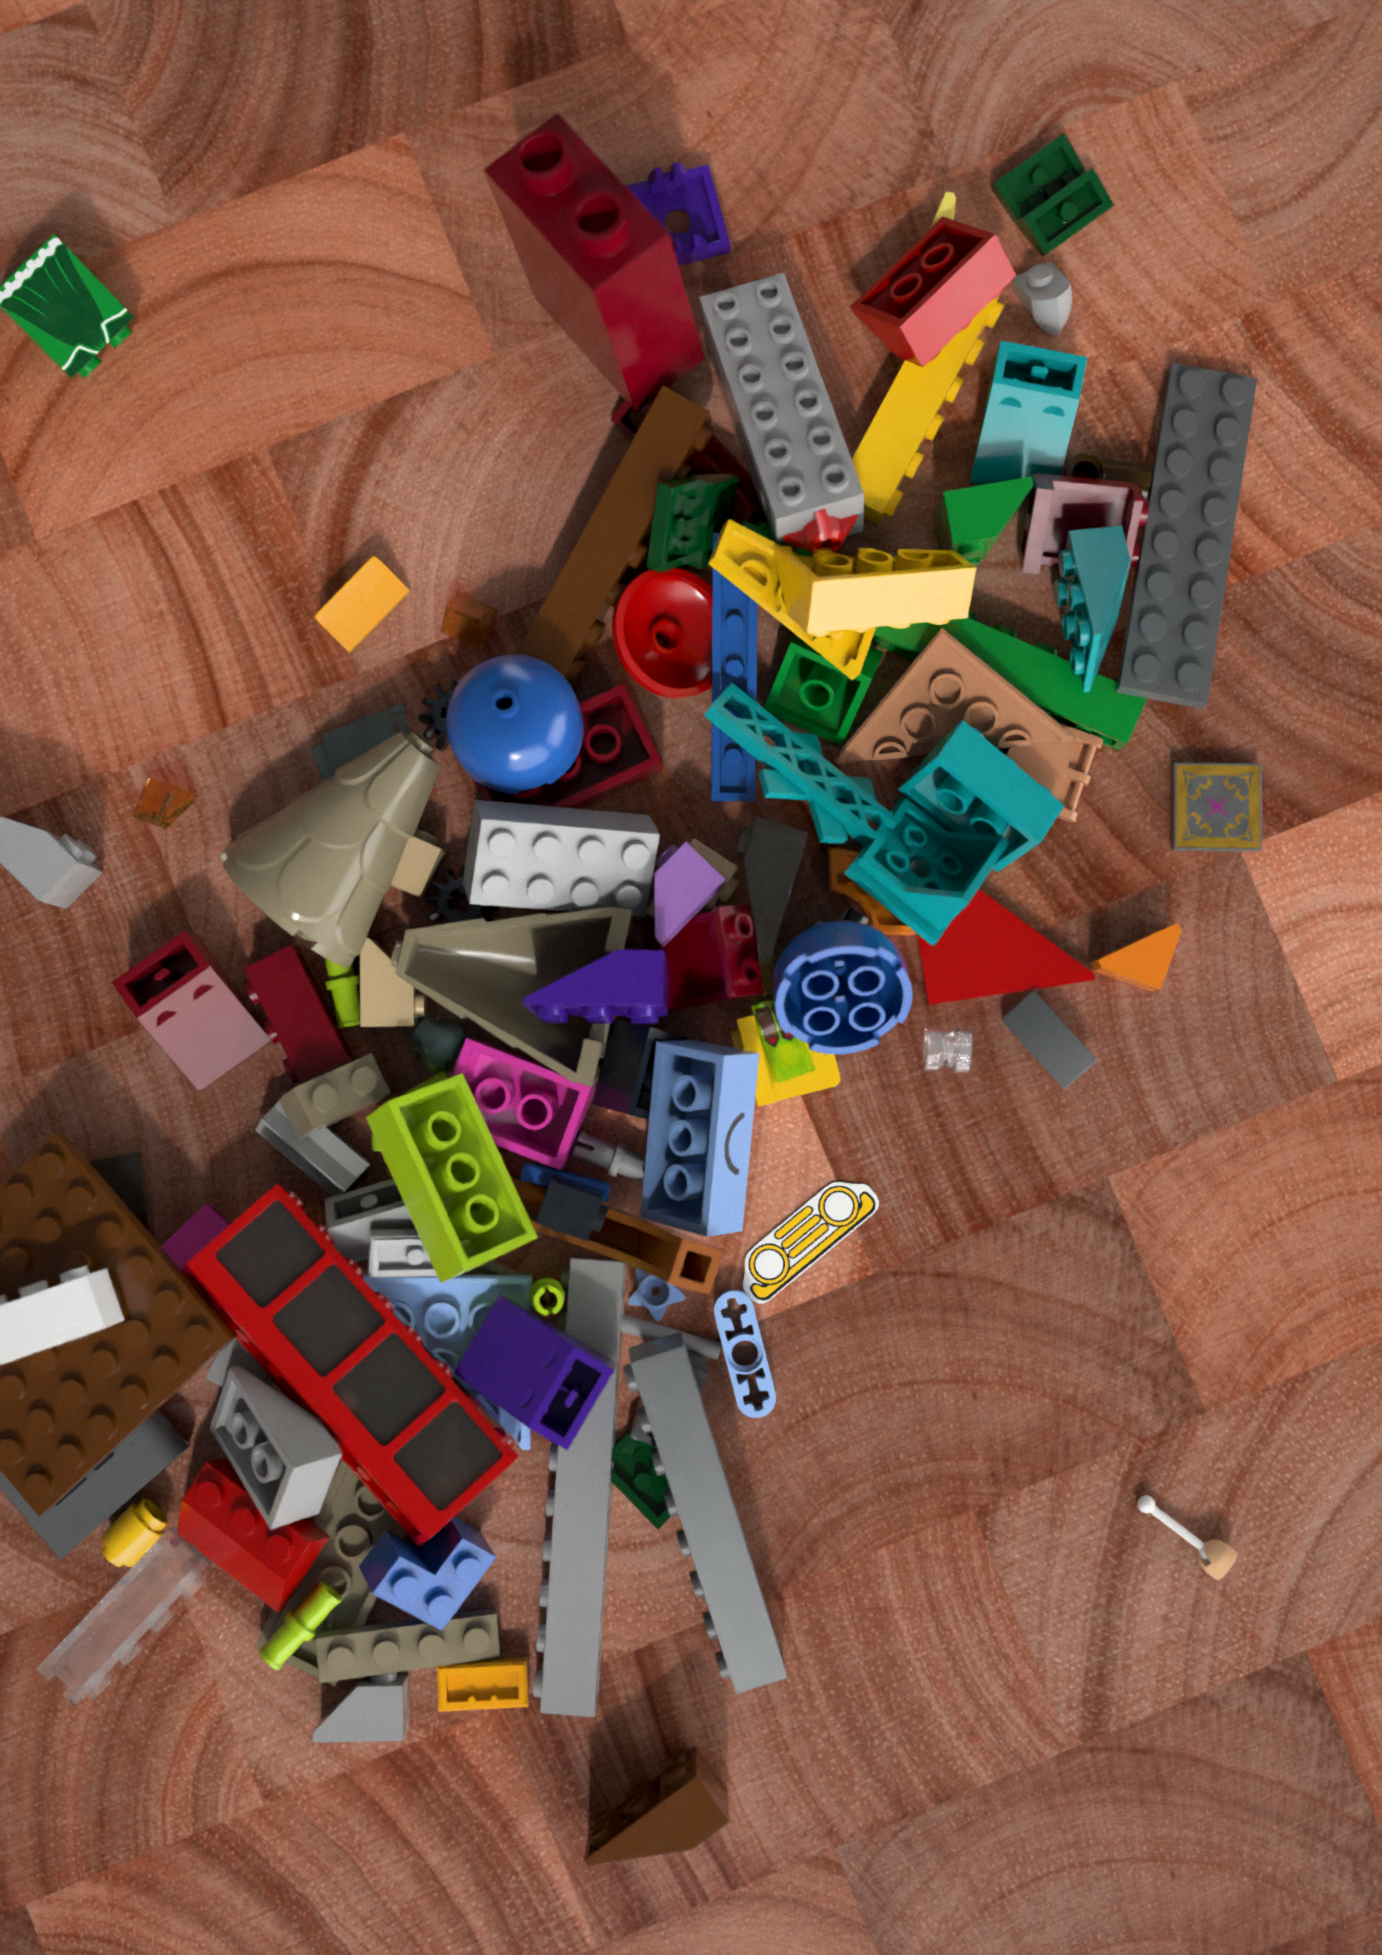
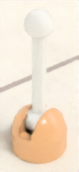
[1137,1495,1238,1580]

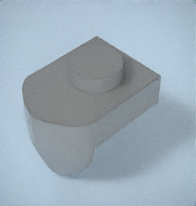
[1012,261,1072,336]

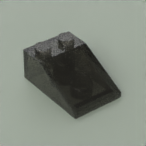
[736,817,809,967]

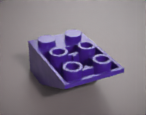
[524,950,669,1024]
[454,1294,617,1451]

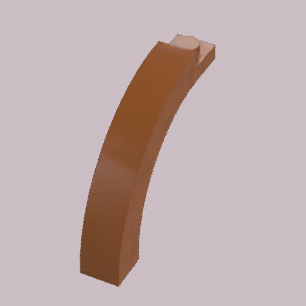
[509,1174,723,1295]

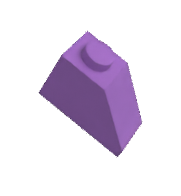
[654,842,726,948]

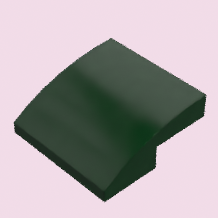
[990,133,1114,256]
[647,474,739,573]
[611,1429,671,1530]

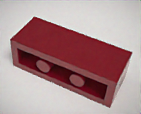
[244,944,355,1084]

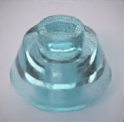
[410,1016,467,1073]

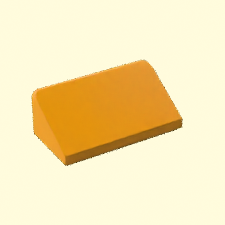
[314,555,410,653]

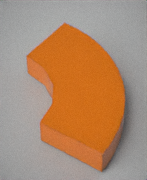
[828,847,916,935]

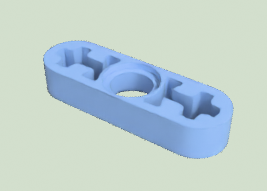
[714,1289,776,1418]

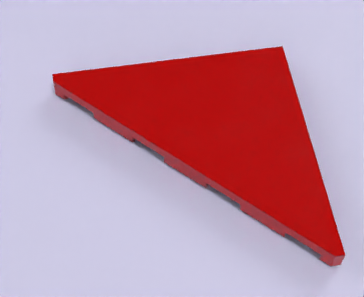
[916,889,1096,1006]

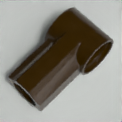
[1061,452,1151,499]

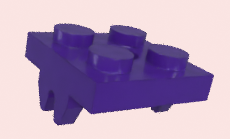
[626,162,731,266]

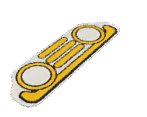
[743,1182,879,1304]

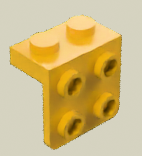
[729,1012,840,1107]

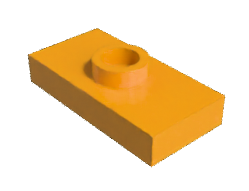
[437,1657,529,1712]

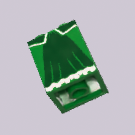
[0,234,134,379]

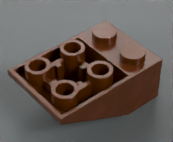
[584,1747,729,1866]

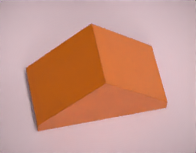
[1089,922,1182,991]

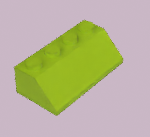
[366,1073,538,1283]

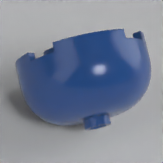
[446,654,584,794]
[772,920,912,1054]

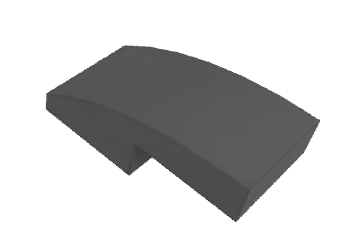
[1001,991,1098,1090]

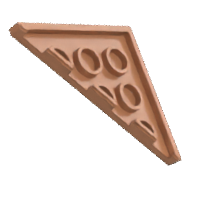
[833,627,1074,764]

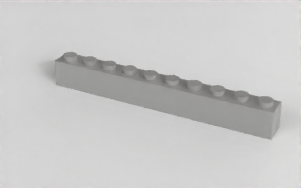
[533,1255,627,1717]

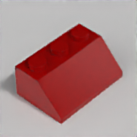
[850,216,1016,368]
[177,1458,331,1613]

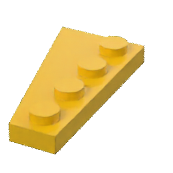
[708,519,876,681]

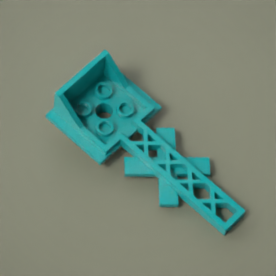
[704,683,1010,946]

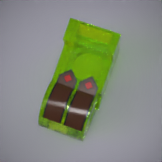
[751,998,816,1083]

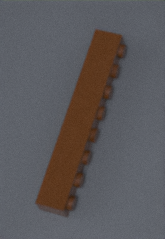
[516,385,714,686]

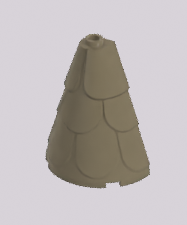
[219,731,441,968]
[391,907,632,1087]

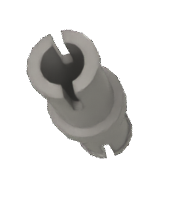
[571,1131,646,1182]

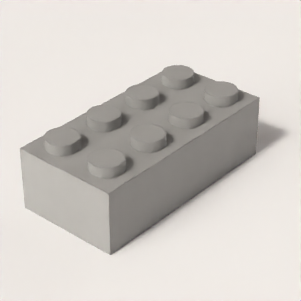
[463,800,660,917]

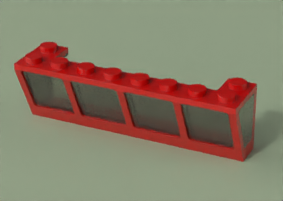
[182,1184,519,1546]

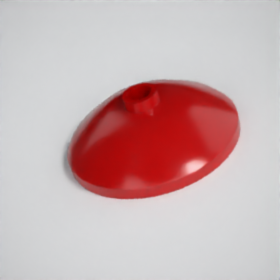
[612,568,713,699]

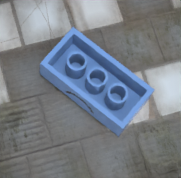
[640,1039,760,1237]

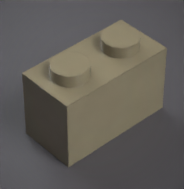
[279,1053,391,1140]

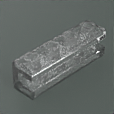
[36,1526,211,1707]

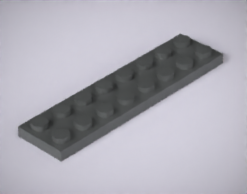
[1116,362,1257,709]

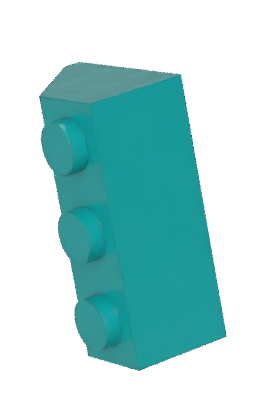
[898,720,1065,872]

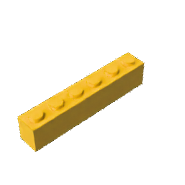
[852,294,1005,525]

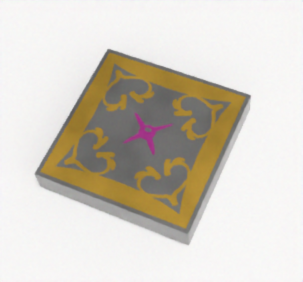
[1171,762,1262,852]

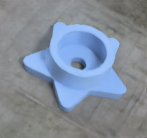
[628,1268,685,1321]

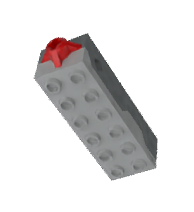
[699,273,864,554]

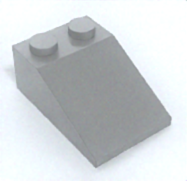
[0,816,103,909]
[209,1365,342,1529]

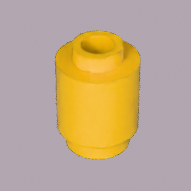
[101,1498,169,1567]

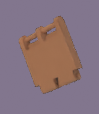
[1003,724,1104,823]

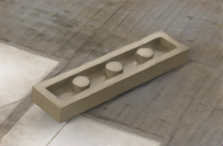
[315,1608,500,1683]

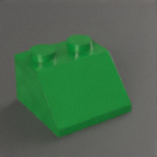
[933,476,1033,567]
[764,634,884,746]

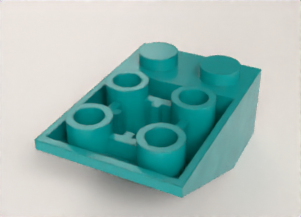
[969,340,1088,495]
[1054,526,1131,692]

